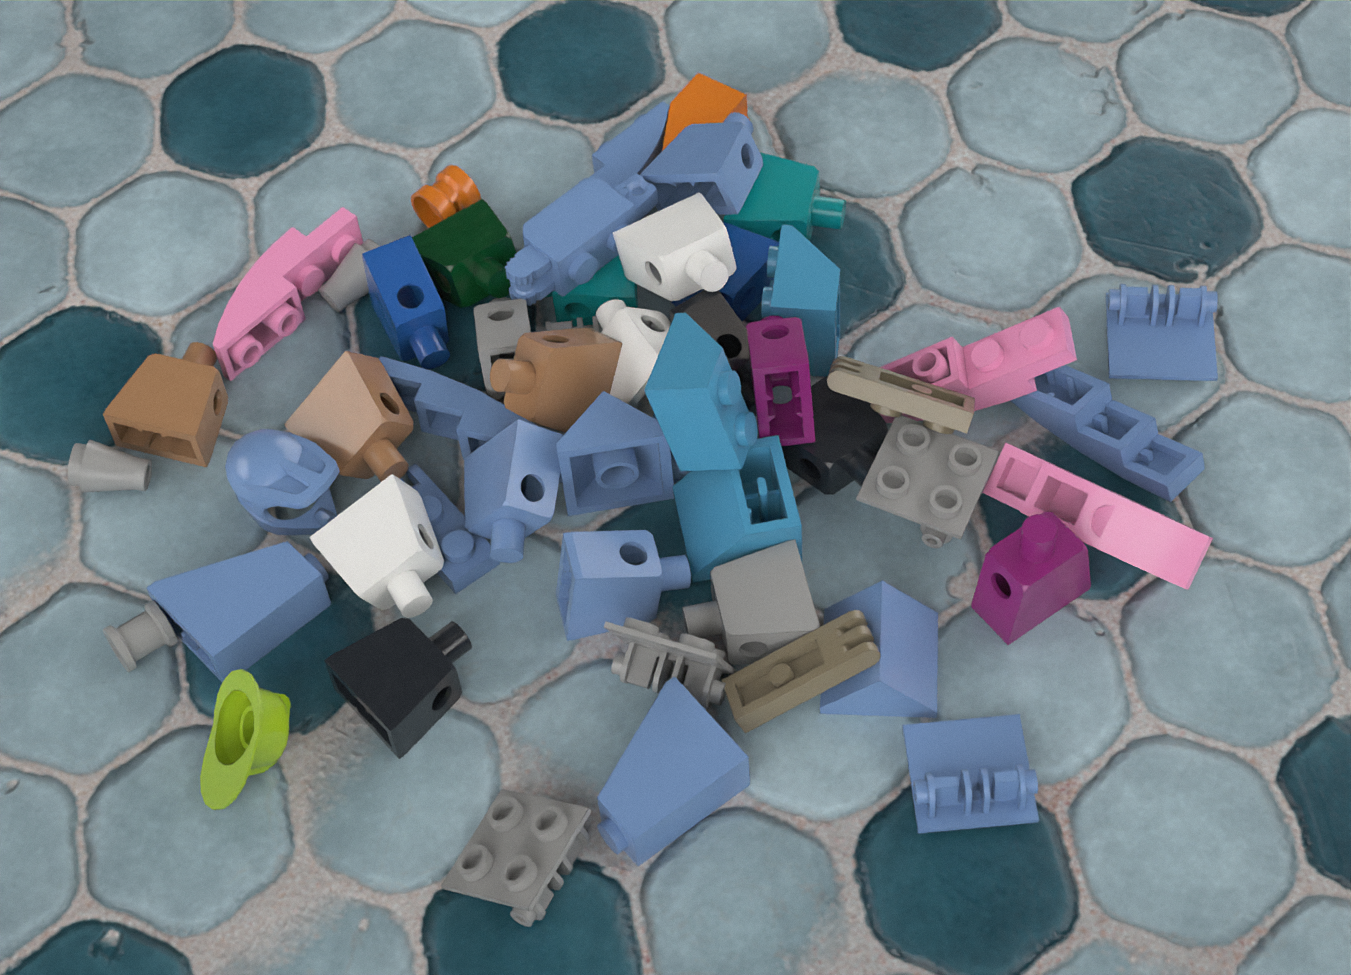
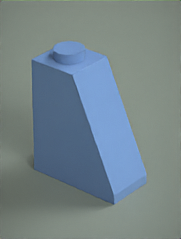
[146,541,331,682]
[597,676,750,867]

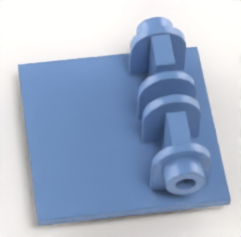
[1106,284,1218,381]
[902,714,1039,833]

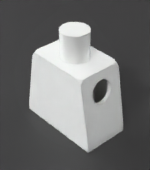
[613,193,737,301]
[596,299,671,417]
[309,474,444,618]

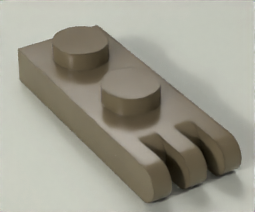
[827,356,975,434]
[722,610,881,734]

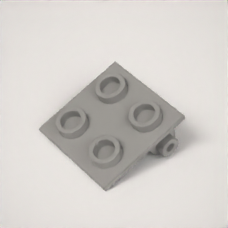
[856,415,1000,548]
[604,617,737,708]
[441,789,592,927]

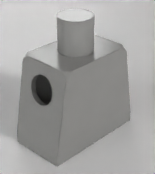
[474,297,531,404]
[682,540,820,665]

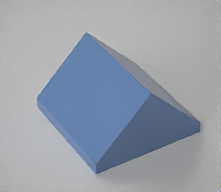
[556,391,674,516]
[820,581,938,718]

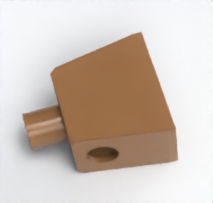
[490,328,623,433]
[103,342,228,467]
[284,351,414,482]

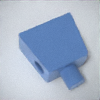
[640,112,763,214]
[464,419,563,563]
[556,530,691,641]

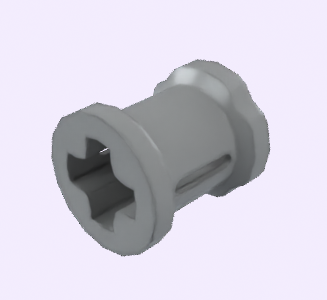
[102,600,179,672]

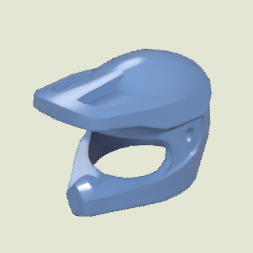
[225,429,340,535]

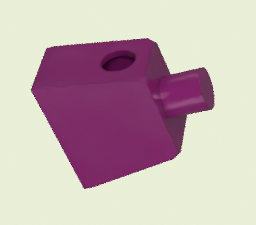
[746,315,815,446]
[971,511,1091,645]

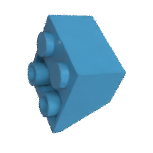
[761,225,840,377]
[672,435,802,582]

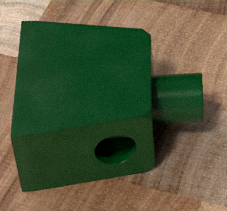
[412,199,517,308]

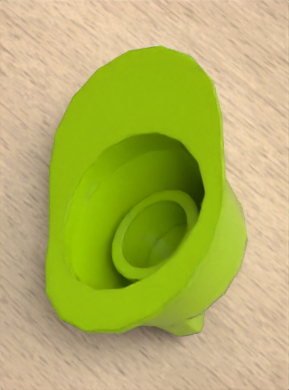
[200,669,291,810]

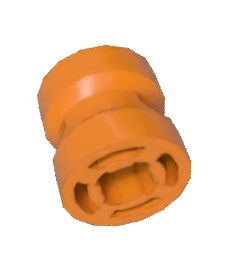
[411,165,481,228]

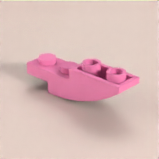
[213,207,363,381]
[879,306,1077,423]
[982,443,1213,590]

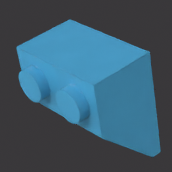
[644,313,758,471]

